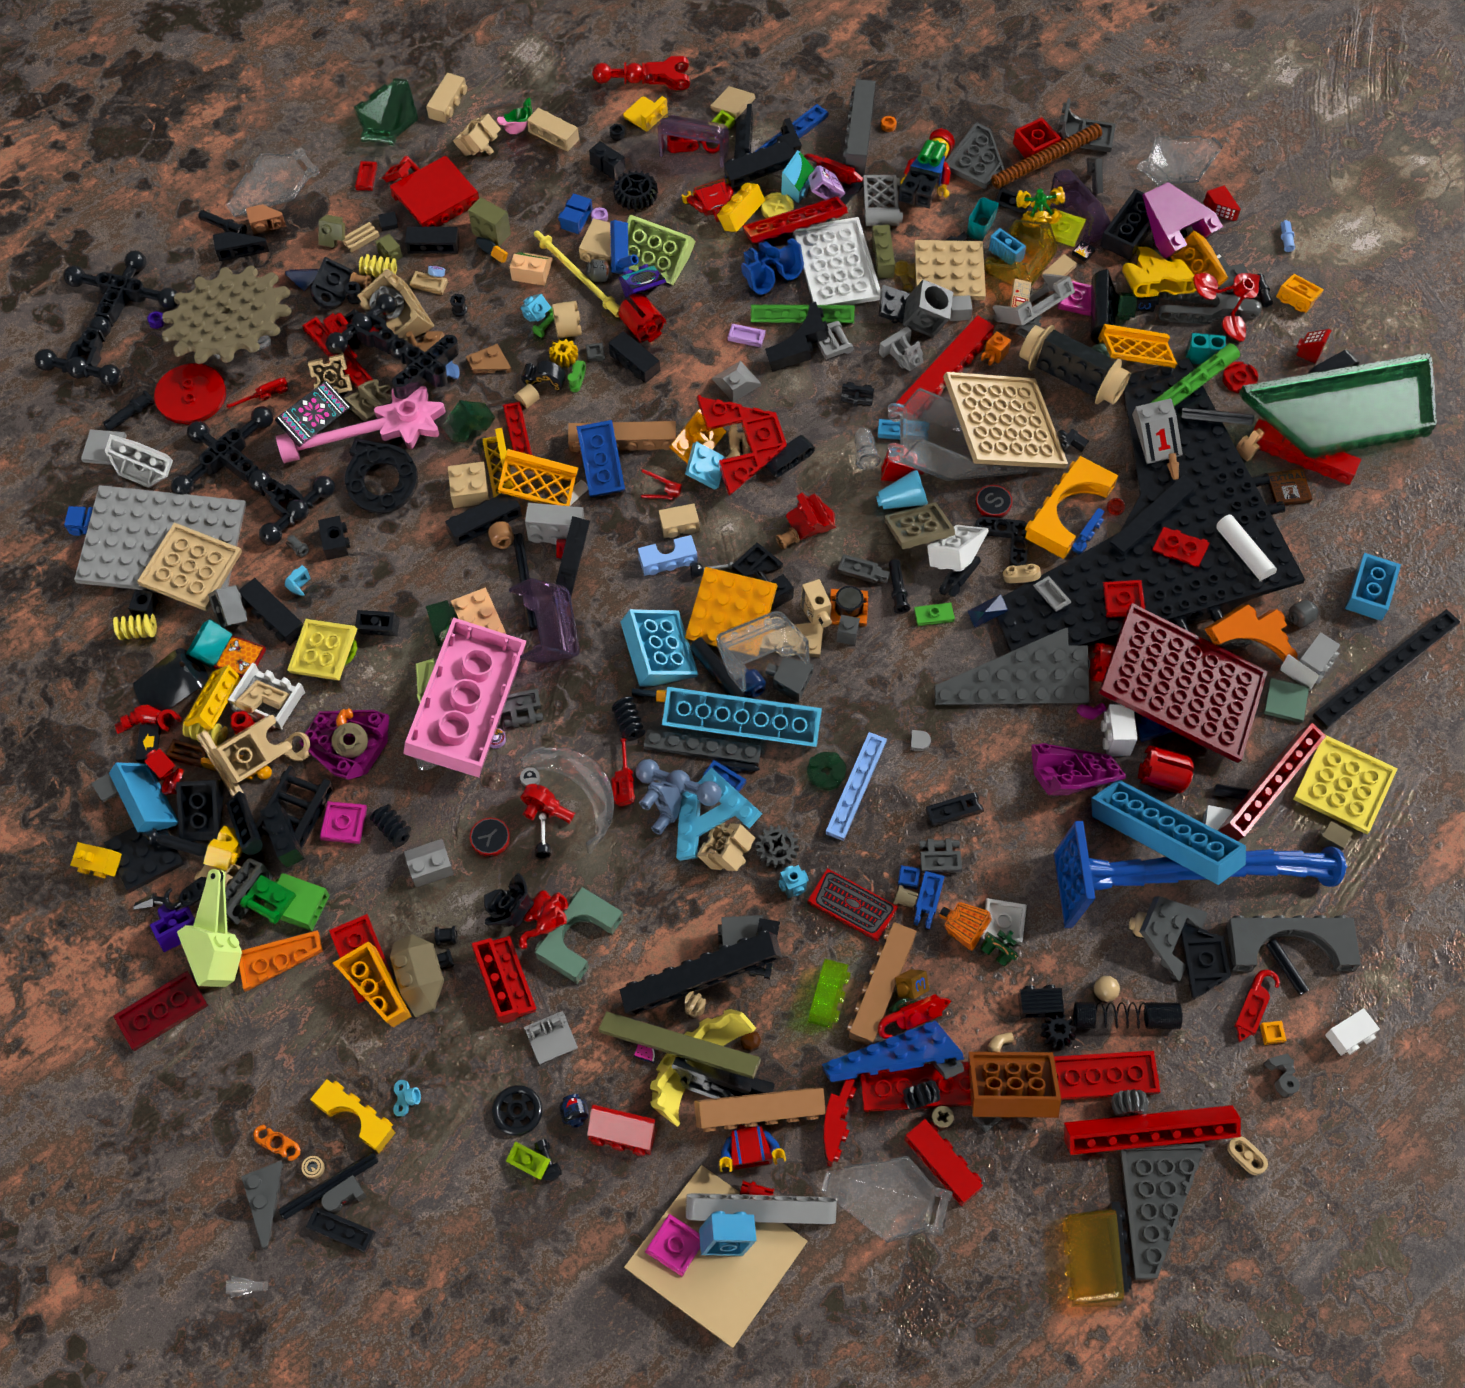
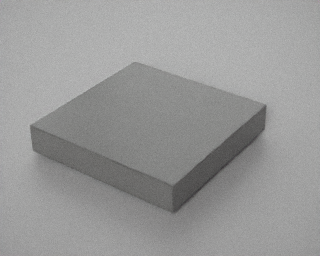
[81,429,127,465]

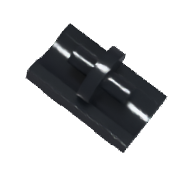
[841,382,874,407]

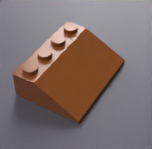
[968,1052,1061,1118]

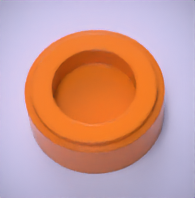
[880,116,897,132]

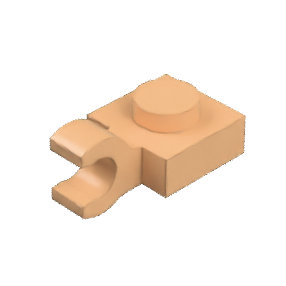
[1236,428,1264,461]

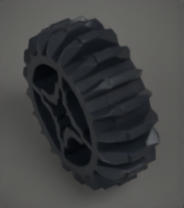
[613,170,658,212]

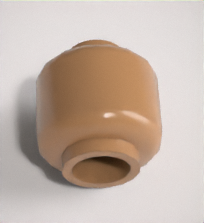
[488,521,514,549]

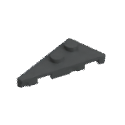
[241,1161,284,1249]

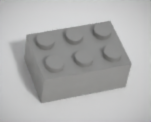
[525,503,585,545]

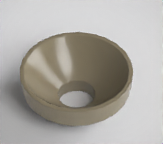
[332,723,368,758]

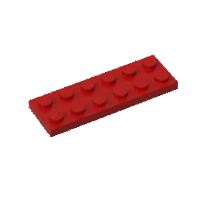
[743,196,848,243]

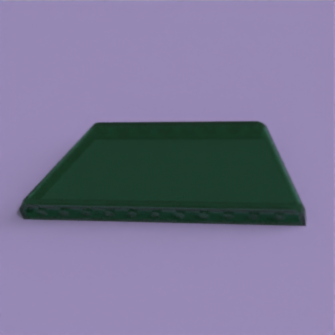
[1239,353,1437,458]

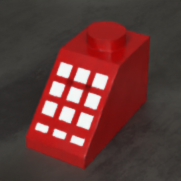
[1203,185,1241,221]
[1296,329,1332,364]

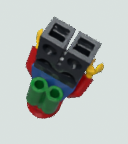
[899,128,955,209]

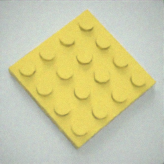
[1293,735,1398,835]

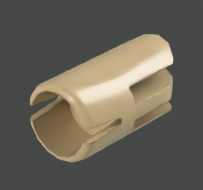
[684,991,706,1018]

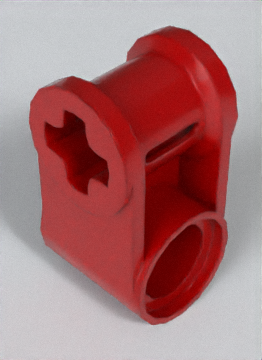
[667,129,699,153]

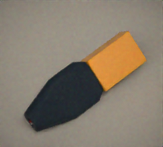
[476,237,508,263]
[632,688,667,702]

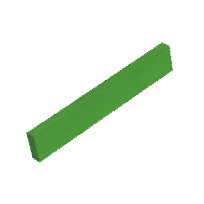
[751,304,855,323]

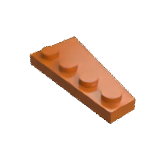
[239,930,323,992]

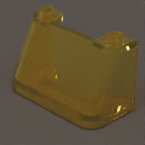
[984,220,1057,287]

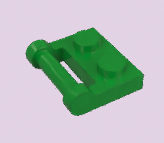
[240,875,296,924]

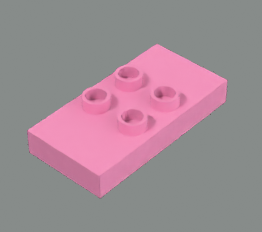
[403,618,526,778]

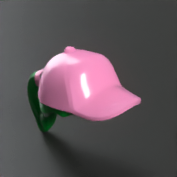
[497,98,532,134]

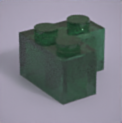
[441,400,495,443]

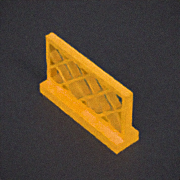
[1098,324,1177,368]
[497,449,578,506]

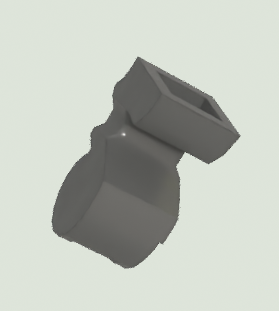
[1263,1053,1300,1097]

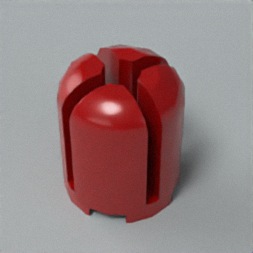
[618,293,667,343]
[1138,745,1194,794]

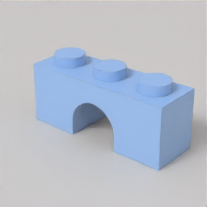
[638,535,698,576]

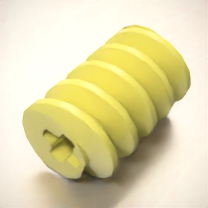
[359,254,397,277]
[113,613,157,640]
[182,715,228,747]

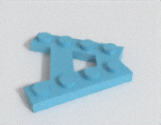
[676,768,762,861]

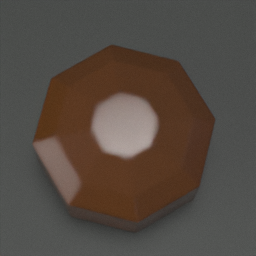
[740,1031,761,1052]

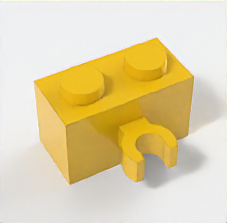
[70,842,122,879]

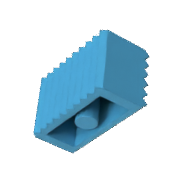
[989,228,1027,267]

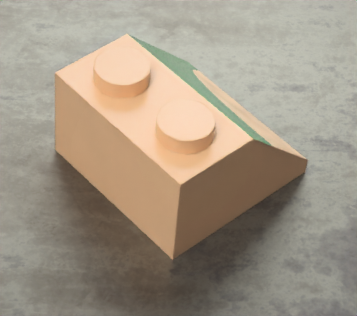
[510,252,553,286]

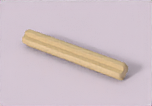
[197,731,243,797]

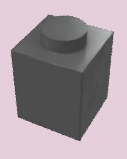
[837,615,860,645]

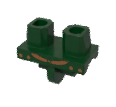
[980,930,1018,967]

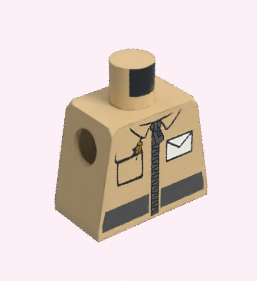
[800,579,832,627]

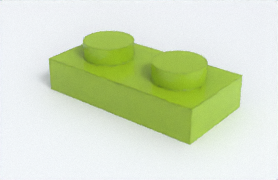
[506,1141,550,1180]

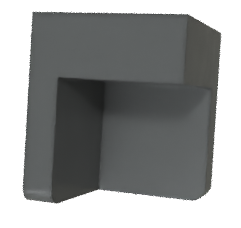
[91,773,122,802]

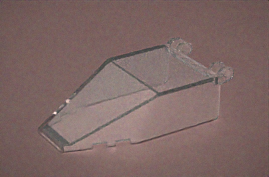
[888,388,1028,481]

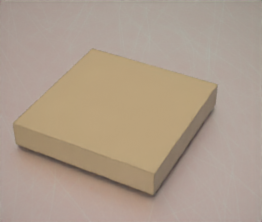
[710,86,756,118]

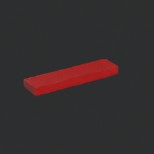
[503,402,532,455]

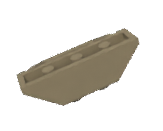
[390,935,444,1018]

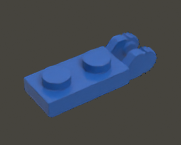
[913,871,945,929]

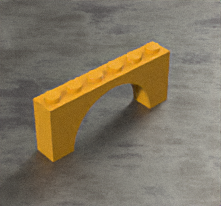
[1025,456,1118,559]

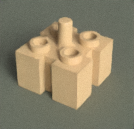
[453,114,501,157]
[308,353,352,393]
[696,823,755,871]

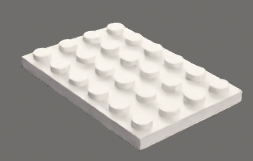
[793,217,881,305]

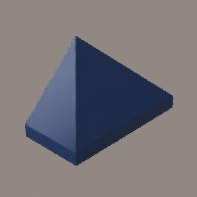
[285,269,319,291]
[968,594,1008,628]

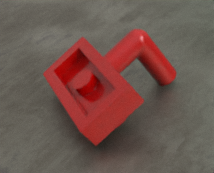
[382,156,420,183]

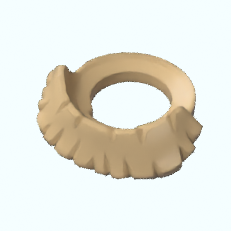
[284,732,310,762]

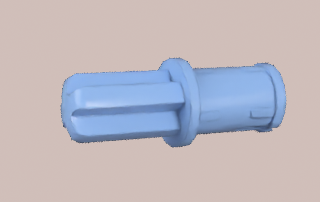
[1280,220,1295,252]

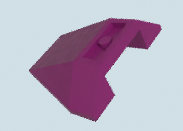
[299,710,389,780]
[1031,743,1126,795]

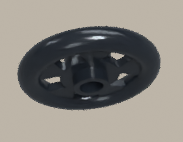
[492,1085,543,1136]

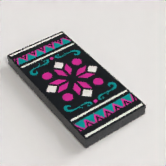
[275,381,351,447]

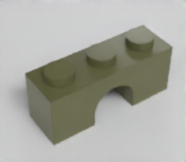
[871,225,895,279]

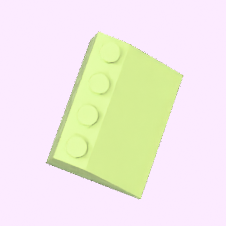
[627,215,696,285]

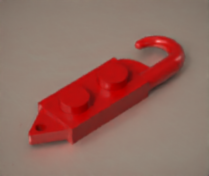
[804,154,863,185]
[1234,969,1280,1042]
[878,994,951,1039]

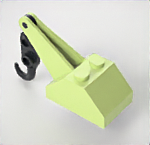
[163,869,242,987]

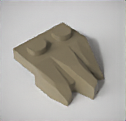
[344,379,392,422]

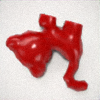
[519,890,568,949]

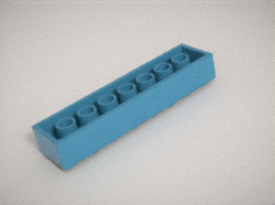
[1091,780,1246,885]

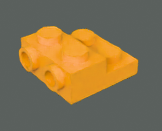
[1276,274,1324,313]

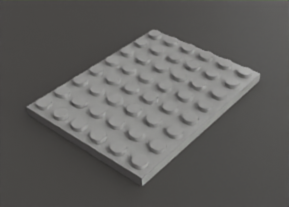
[74,485,246,591]

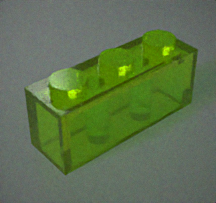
[808,959,851,1029]

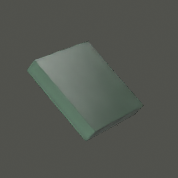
[1264,678,1309,723]

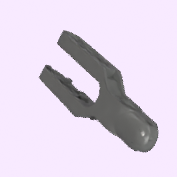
[1158,291,1262,324]

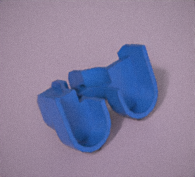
[741,238,804,295]

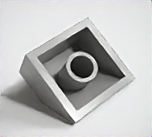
[404,839,454,888]

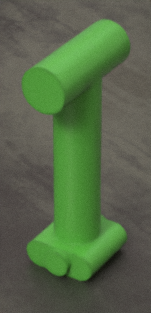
[532,307,554,338]

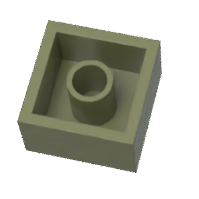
[468,197,511,247]

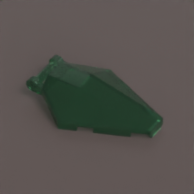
[354,78,418,146]

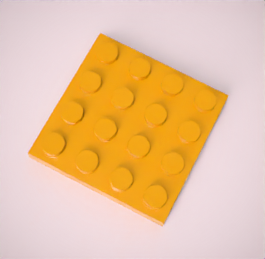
[685,567,778,657]

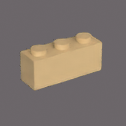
[426,73,467,123]
[527,108,579,152]

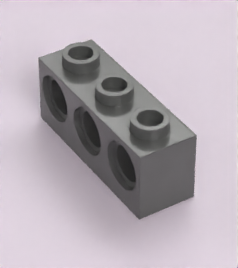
[225,858,274,925]

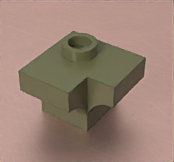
[318,215,345,248]

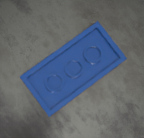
[576,420,626,497]

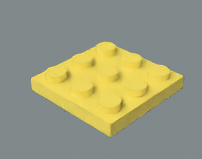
[287,619,357,681]

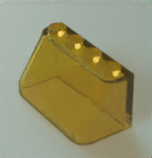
[1062,1210,1124,1307]

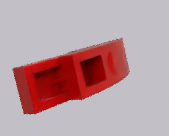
[823,1079,857,1167]

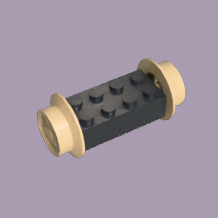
[1019,325,1131,405]

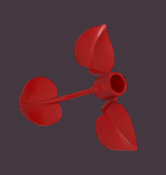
[1193,273,1260,342]

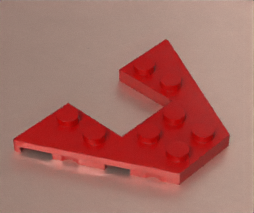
[697,395,787,496]

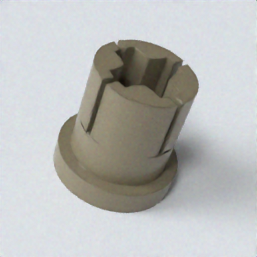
[893,885,918,908]
[932,1106,954,1131]

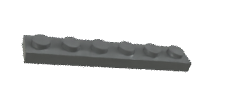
[644,729,762,766]

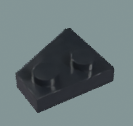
[732,542,783,578]

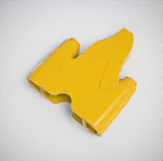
[1122,247,1197,297]

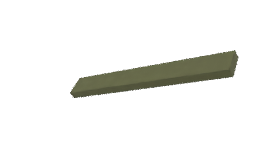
[598,1011,761,1079]

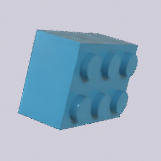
[1345,553,1401,621]

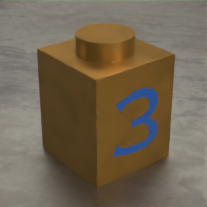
[895,969,930,999]

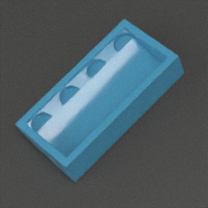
[109,762,178,832]

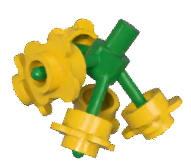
[1016,186,1065,226]

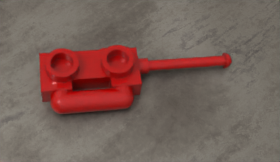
[323,313,357,359]
[226,377,288,409]
[611,738,635,807]

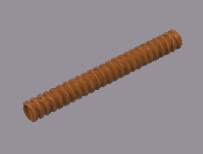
[991,123,1102,189]

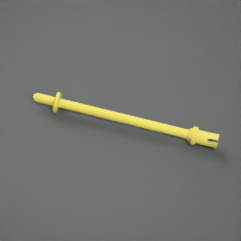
[534,230,620,318]

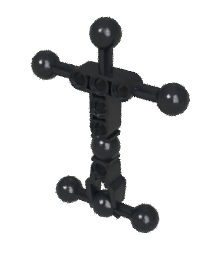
[34,250,178,386]
[171,406,335,546]

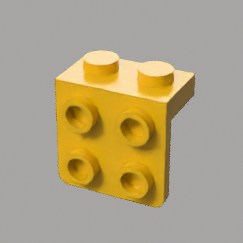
[623,96,668,132]

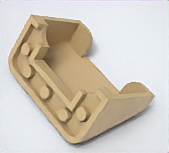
[357,269,434,341]

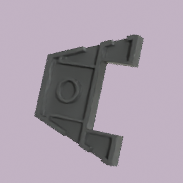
[1139,896,1208,981]

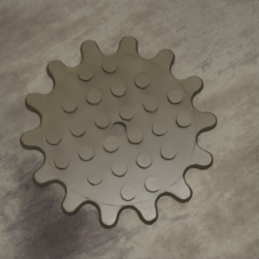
[162,266,291,364]

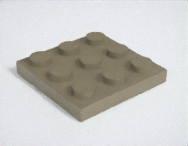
[884,502,955,549]

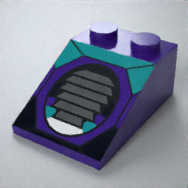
[619,264,666,298]

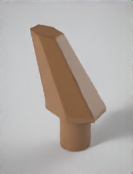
[1167,453,1179,480]

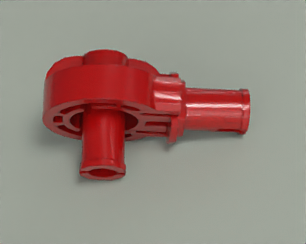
[520,784,575,824]

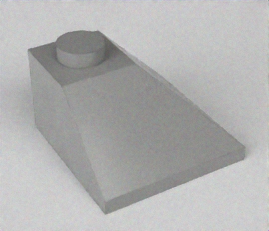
[712,361,761,402]

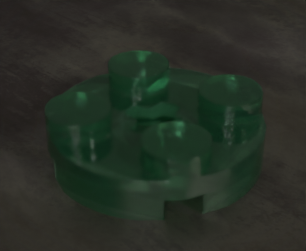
[807,752,846,791]

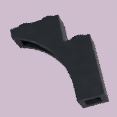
[765,302,829,372]

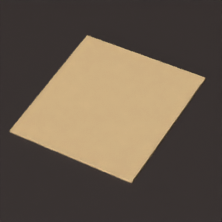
[624,1165,808,1348]

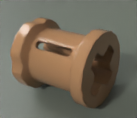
[350,272,372,289]
[776,527,800,550]

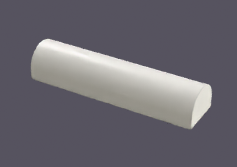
[1216,515,1277,581]

